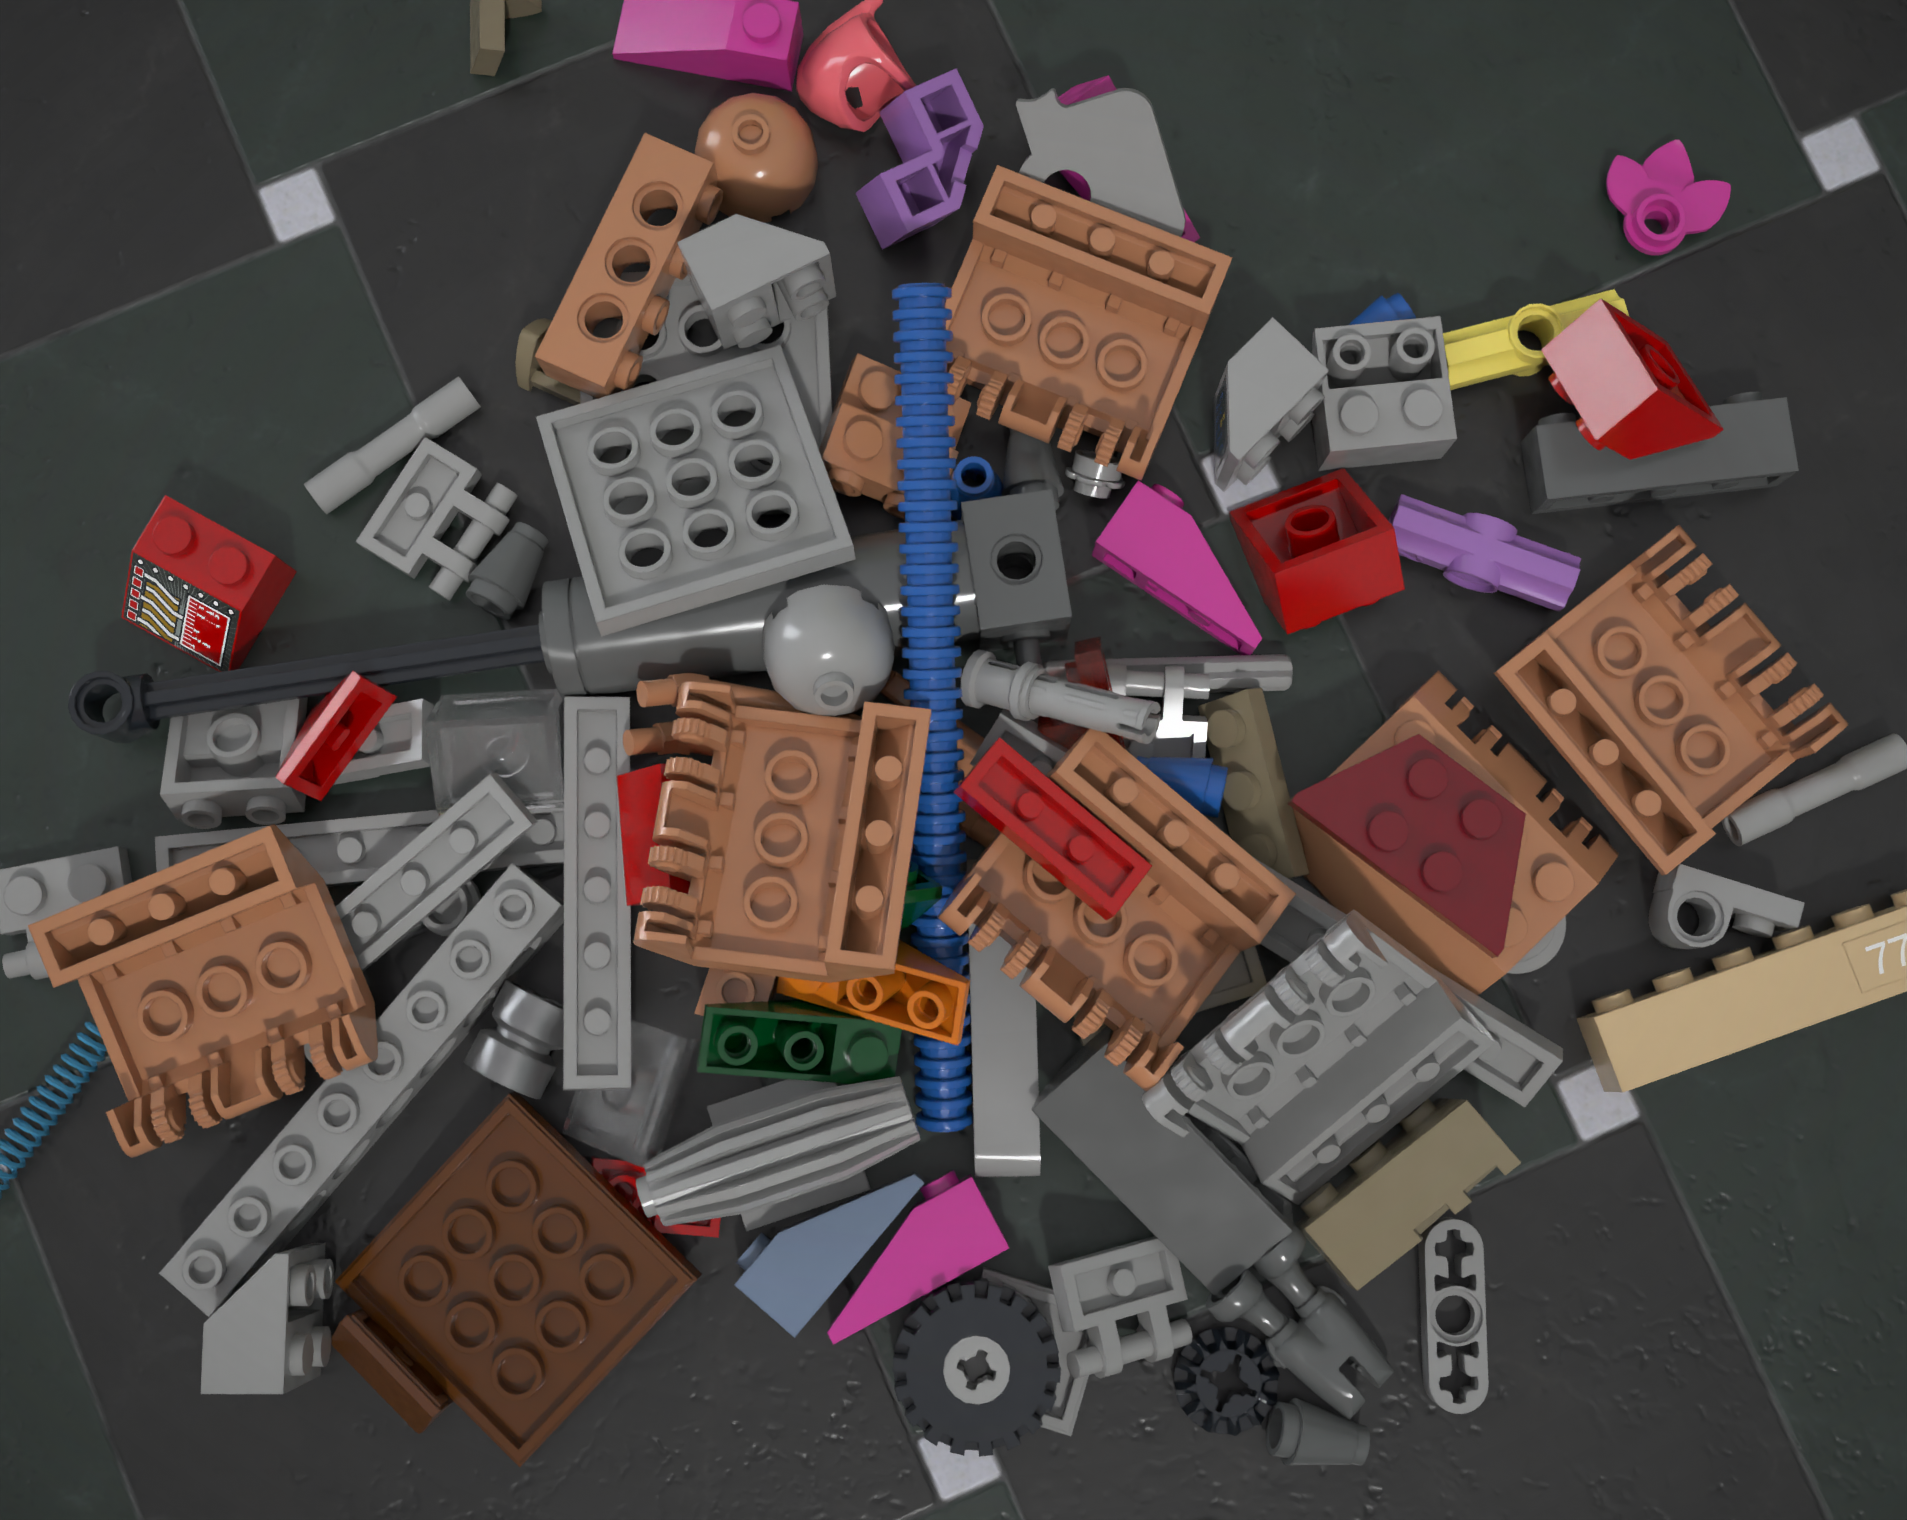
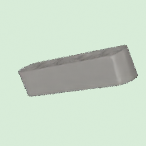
[967,859,1041,1178]

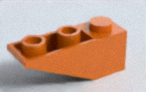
[777,940,970,1045]

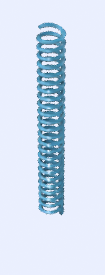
[0,1022,107,1199]

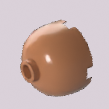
[695,93,818,223]

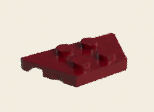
[1287,734,1526,958]

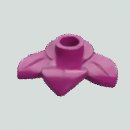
[1606,139,1731,255]

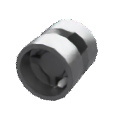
[464,980,563,1099]

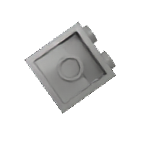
[160,697,308,829]

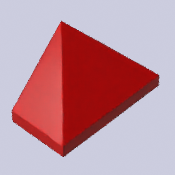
[275,671,397,801]

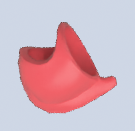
[796,0,917,132]

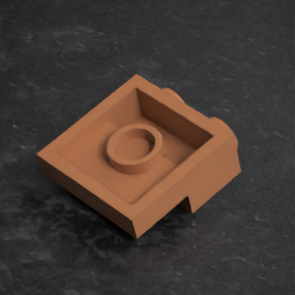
[819,353,971,520]

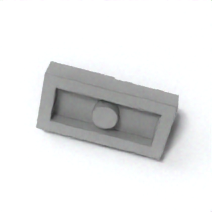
[333,699,443,785]

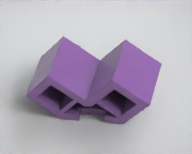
[855,68,984,250]

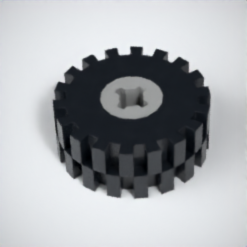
[892,1277,1061,1457]

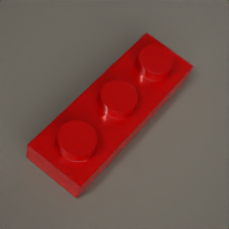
[954,737,1152,920]

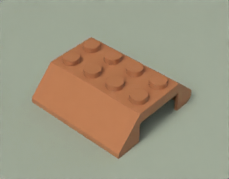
[945,165,1232,481]
[1494,525,1849,876]
[1293,670,1619,996]
[633,681,932,983]
[937,728,1296,1091]
[28,824,378,1158]

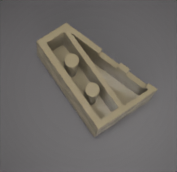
[1296,1098,1521,1291]

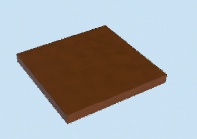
[335,1091,702,1467]

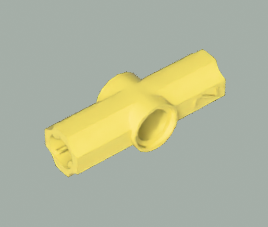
[1443,289,1629,390]

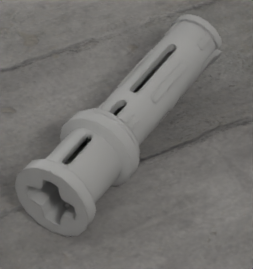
[960,649,1161,744]

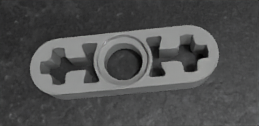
[1418,1217,1489,1414]

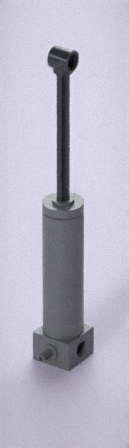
[68,489,1072,743]

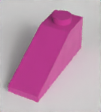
[612,0,804,92]
[1092,480,1262,655]
[827,1170,1009,1345]

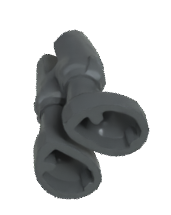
[1206,1222,1395,1420]

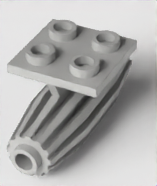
[636,1076,921,1231]

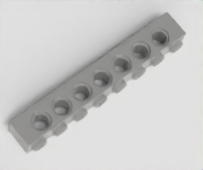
[159,863,563,1317]

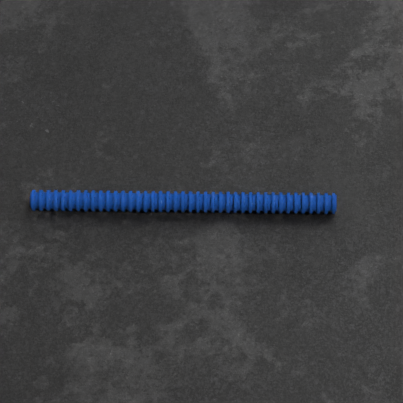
[892,283,973,1132]

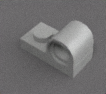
[1648,864,1805,951]

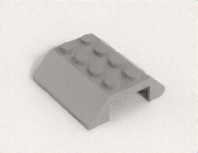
[1142,909,1496,1205]

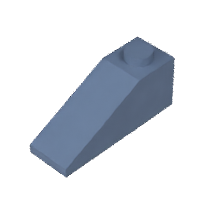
[734,1171,925,1338]

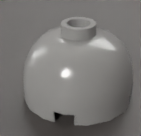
[762,585,895,717]

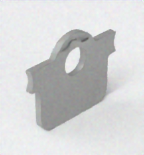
[1016,88,1185,237]

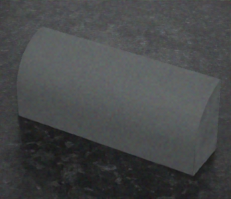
[1032,1026,1293,1296]

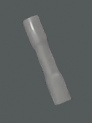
[304,376,481,514]
[1721,733,1907,846]

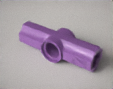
[1388,494,1581,612]

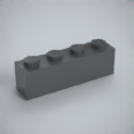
[1521,392,1799,514]

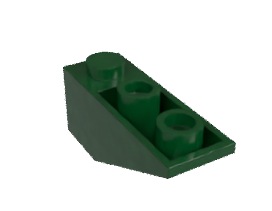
[696,1000,902,1084]

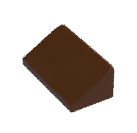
[331,1309,454,1434]

